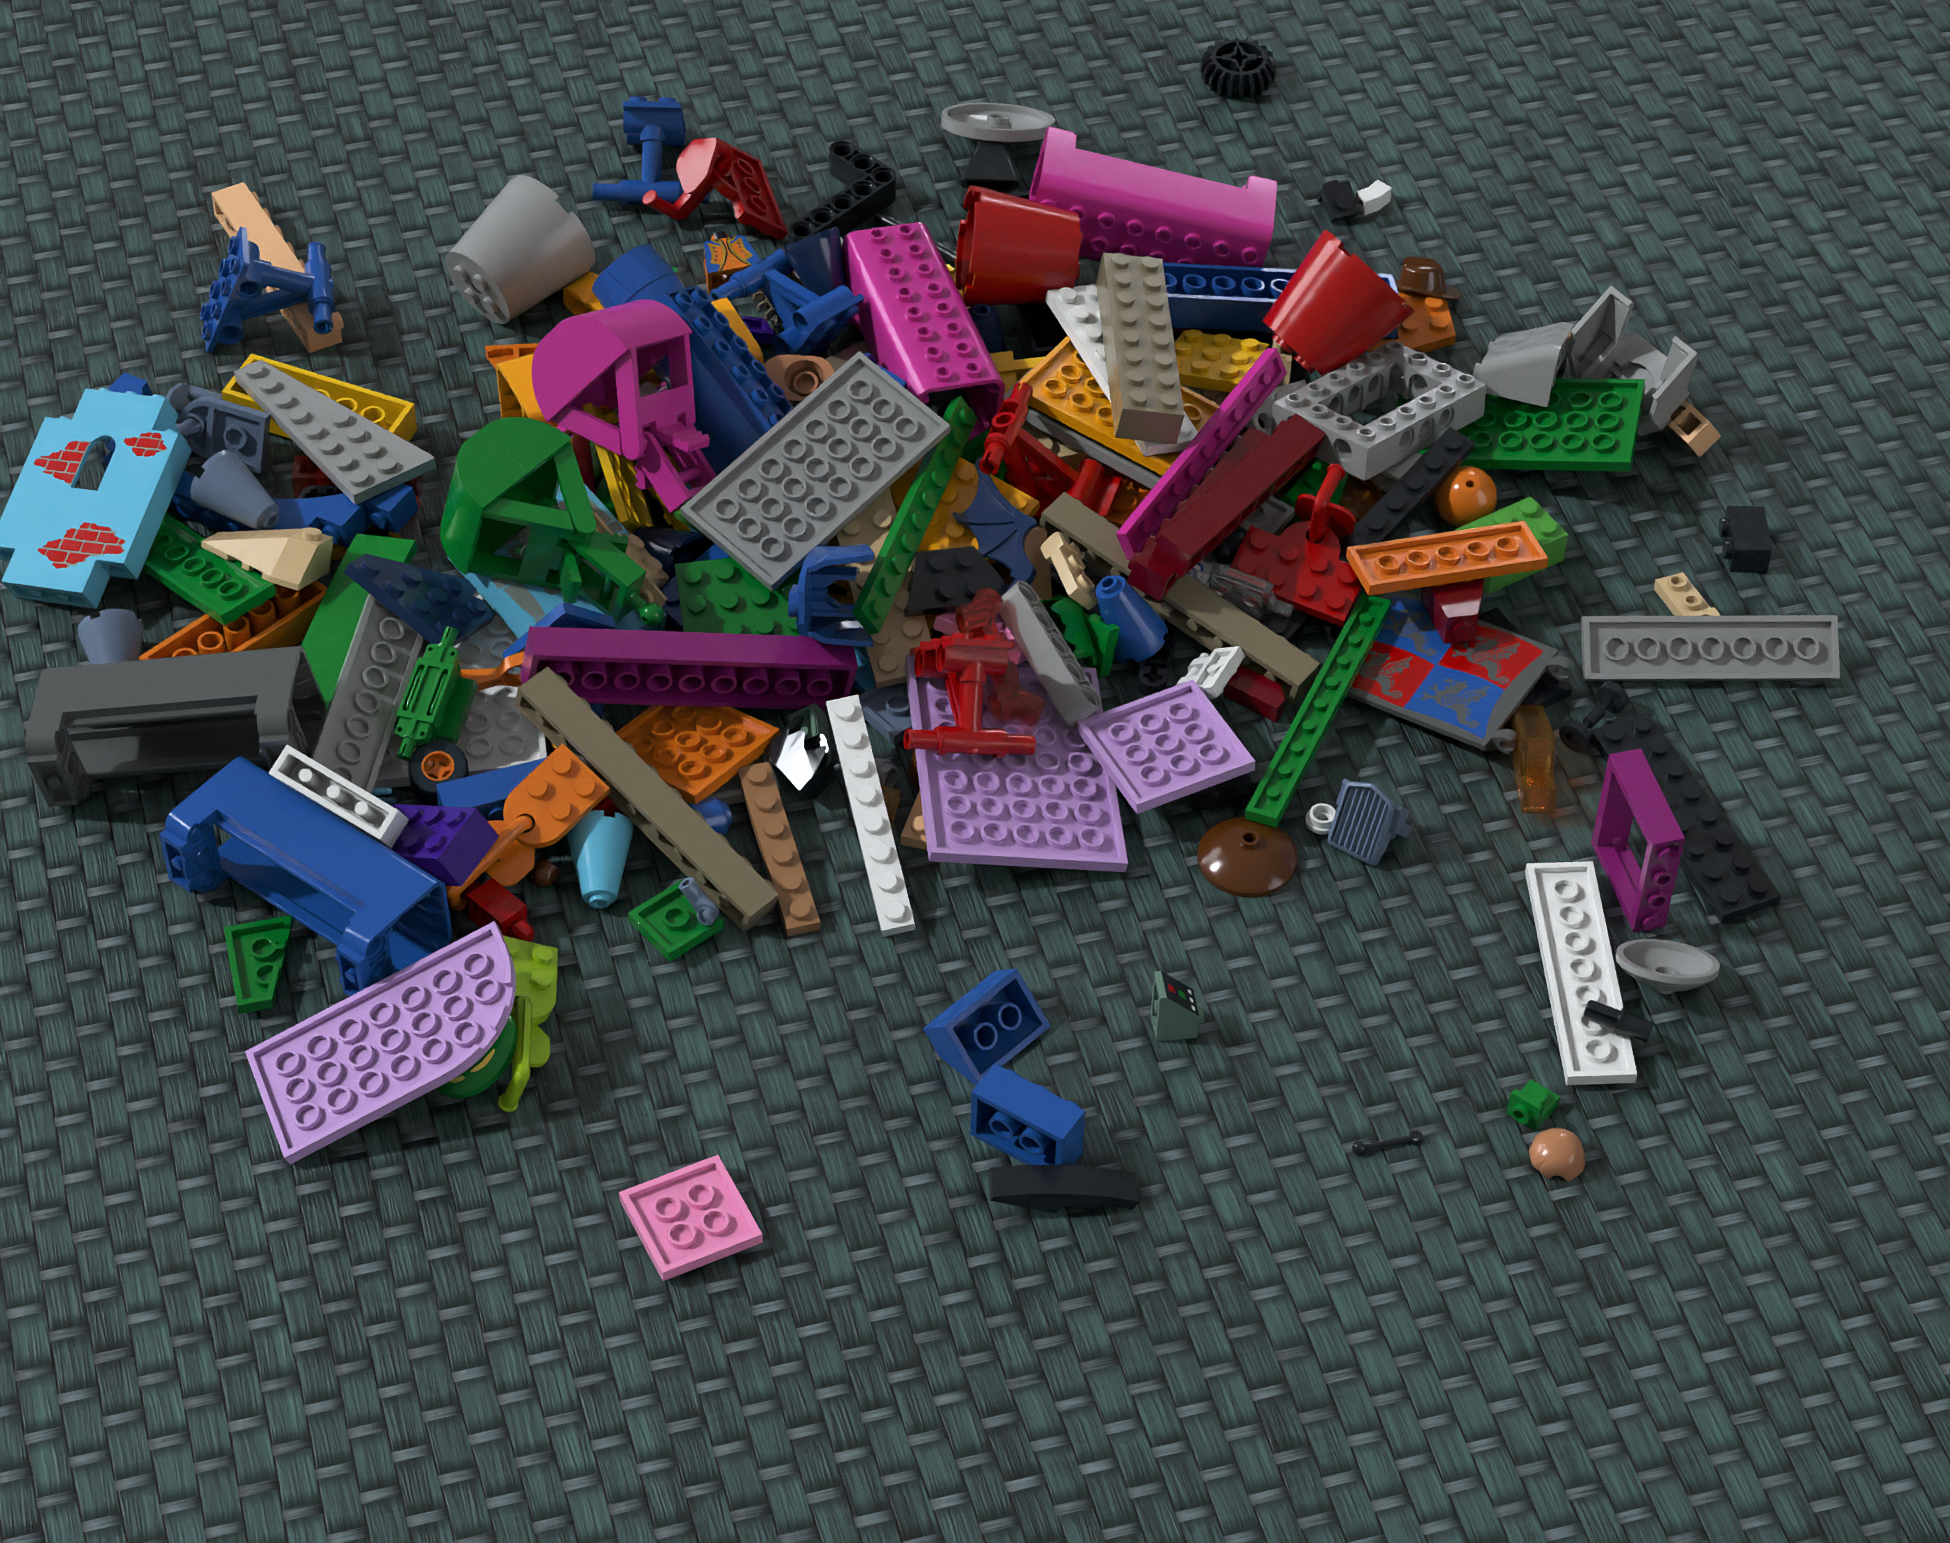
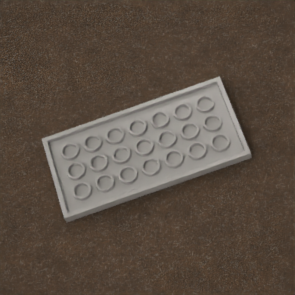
[680,351,950,592]

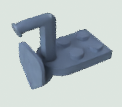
[166,382,271,474]

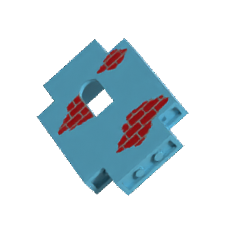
[0,388,192,609]

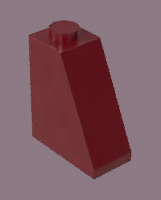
[1421,578,1485,644]

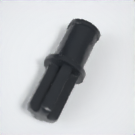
[1583,1000,1654,1043]

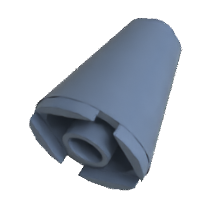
[190,450,279,530]
[78,609,144,664]

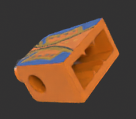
[703,231,761,295]

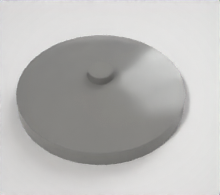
[941,103,1055,144]

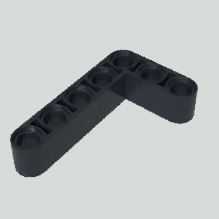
[789,140,896,244]

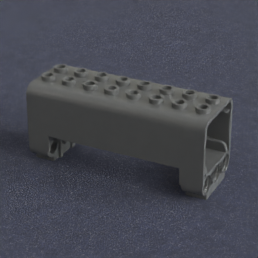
[25,646,326,807]

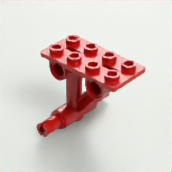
[979,382,1123,522]
[903,633,1036,758]

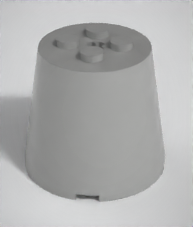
[445,175,595,324]

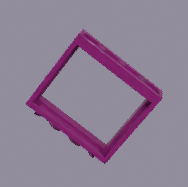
[1591,749,1685,932]

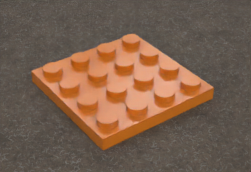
[616,705,781,804]

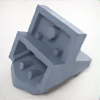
[1327,778,1412,866]

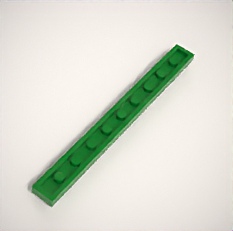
[851,396,978,635]
[1245,593,1392,828]

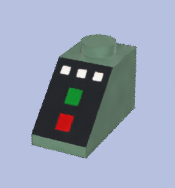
[1150,971,1204,1042]

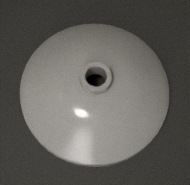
[1616,939,1720,994]

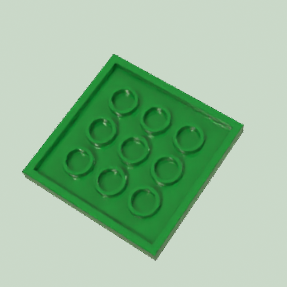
[675,557,802,636]

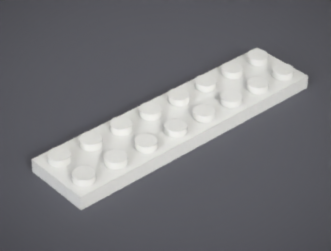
[1045,284,1198,456]
[1525,861,1637,1085]

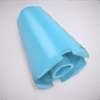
[566,810,633,909]

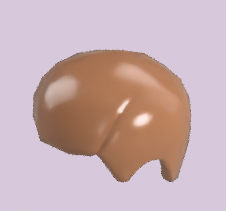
[1529,1128,1586,1182]

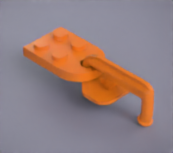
[445,743,611,911]

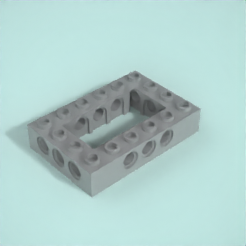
[1271,340,1487,481]

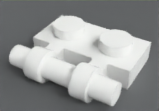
[1175,646,1245,699]

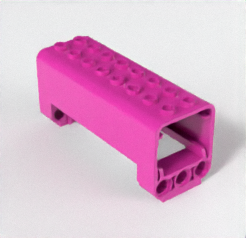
[1028,126,1277,268]
[842,222,1005,442]

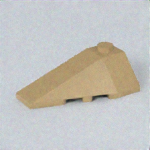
[201,527,333,591]

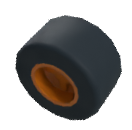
[408,740,469,806]

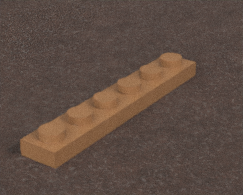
[737,762,820,937]

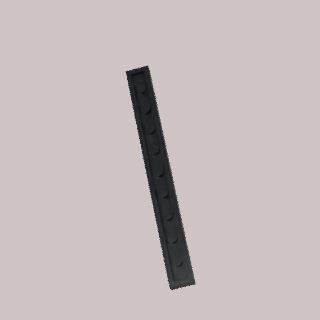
[1261,427,1475,643]

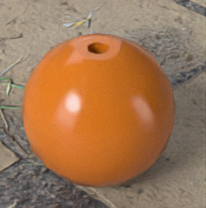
[1434,466,1497,528]

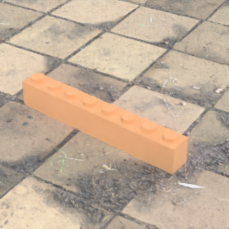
[211,182,344,353]

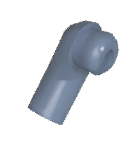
[679,877,719,926]

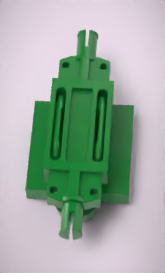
[394,626,478,761]

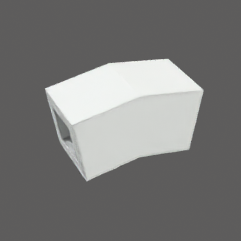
[1355,180,1392,216]

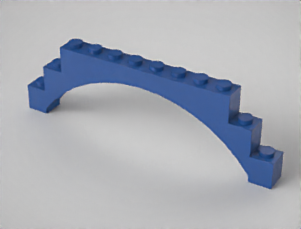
[101,372,419,548]

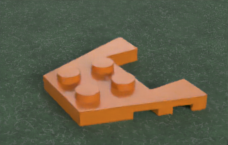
[1368,289,1456,353]

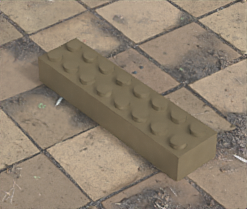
[1096,252,1185,444]

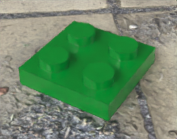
[628,880,724,962]

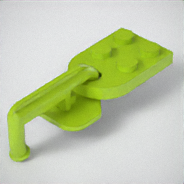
[498,936,558,1113]

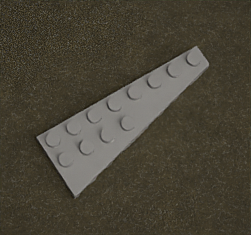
[234,360,436,505]

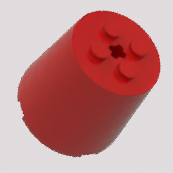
[955,185,1083,307]
[1262,229,1415,377]

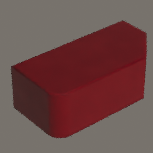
[1223,666,1285,723]

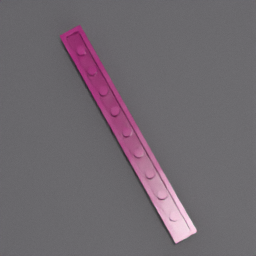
[1116,348,1287,559]

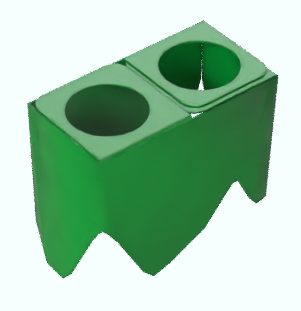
[1039,597,1096,661]

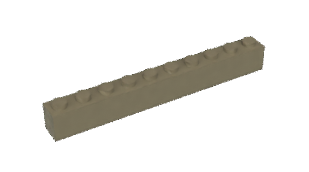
[1039,492,1320,705]
[514,666,779,933]

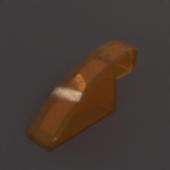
[1510,705,1557,814]

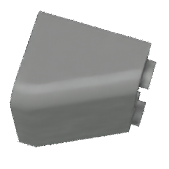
[1473,322,1574,407]

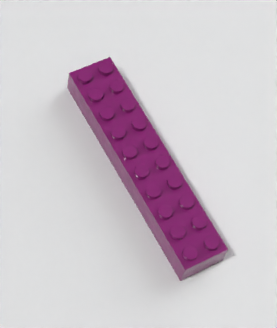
[520,626,858,710]

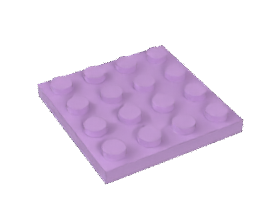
[1077,680,1255,814]

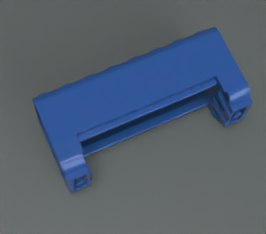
[159,756,452,997]

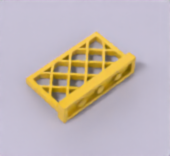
[582,403,655,534]

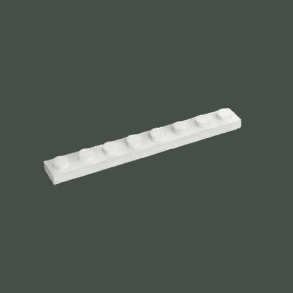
[826,694,916,937]

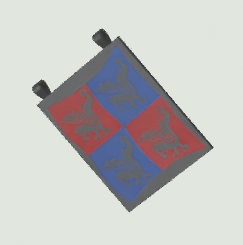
[1313,590,1572,754]

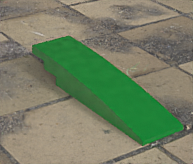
[301,534,418,712]

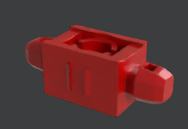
[461,878,534,942]

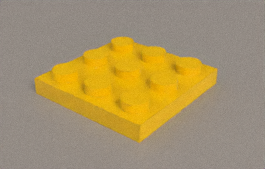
[1174,329,1269,393]

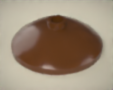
[1197,817,1298,898]

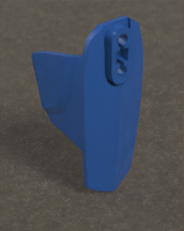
[788,542,874,647]

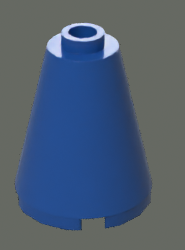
[1095,575,1168,663]

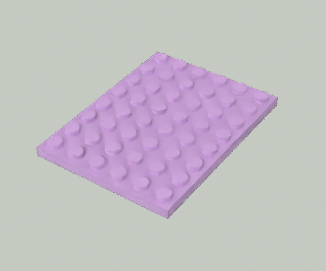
[904,655,1128,872]

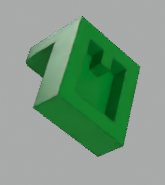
[1506,1079,1560,1131]

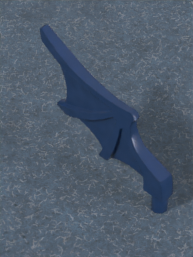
[952,456,1037,592]

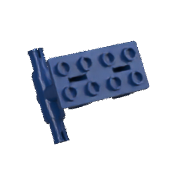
[592,96,709,206]
[200,226,335,353]
[710,248,865,356]

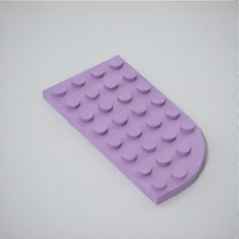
[245,921,516,1164]

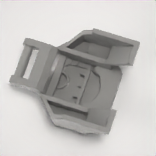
[1567,286,1699,436]

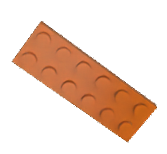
[1346,521,1549,596]

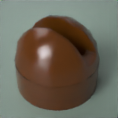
[530,858,560,887]

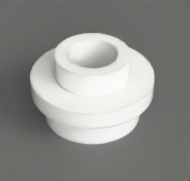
[1305,803,1336,834]

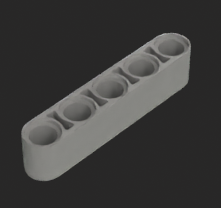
[995,581,1102,727]

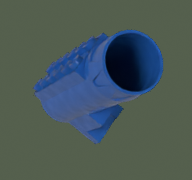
[592,244,794,476]

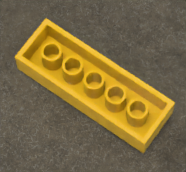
[221,353,417,442]

